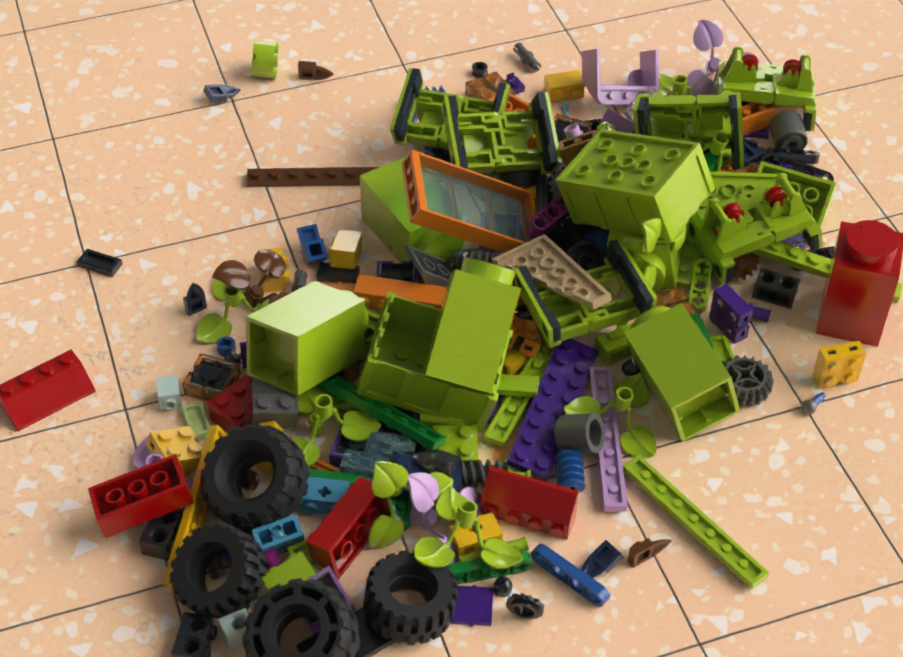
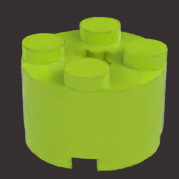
[251,41,279,79]

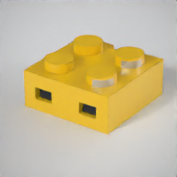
[812,341,866,389]
[146,426,204,472]

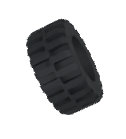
[170,522,267,619]
[363,550,458,645]

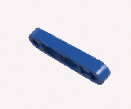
[531,543,610,607]

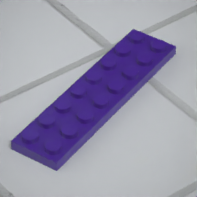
[507,338,599,482]

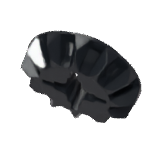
[506,593,544,619]

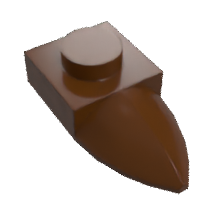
[298,61,334,80]
[628,538,672,568]

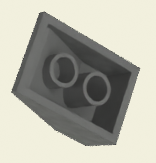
[404,245,454,287]
[251,377,298,427]

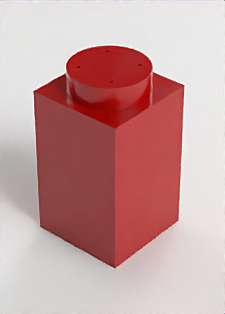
[816,220,903,347]

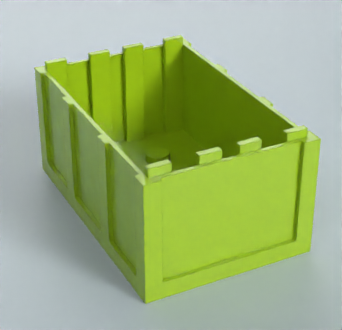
[555,129,715,242]
[356,291,513,433]

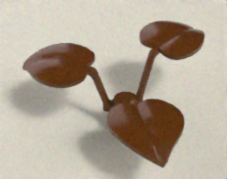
[212,249,290,309]

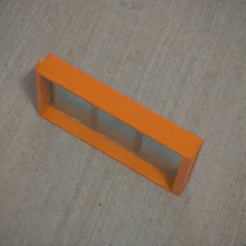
[402,150,537,253]

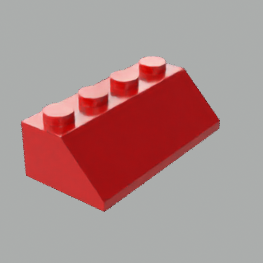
[0,349,96,432]
[480,466,578,540]
[306,476,387,580]

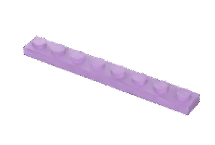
[589,367,627,512]

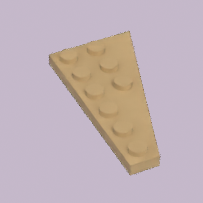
[492,234,612,310]

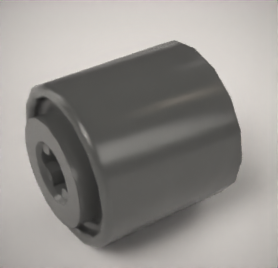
[769,111,808,150]
[554,413,605,454]

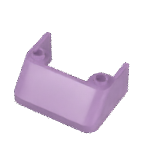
[581,49,659,105]

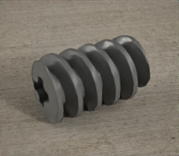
[461,458,508,488]

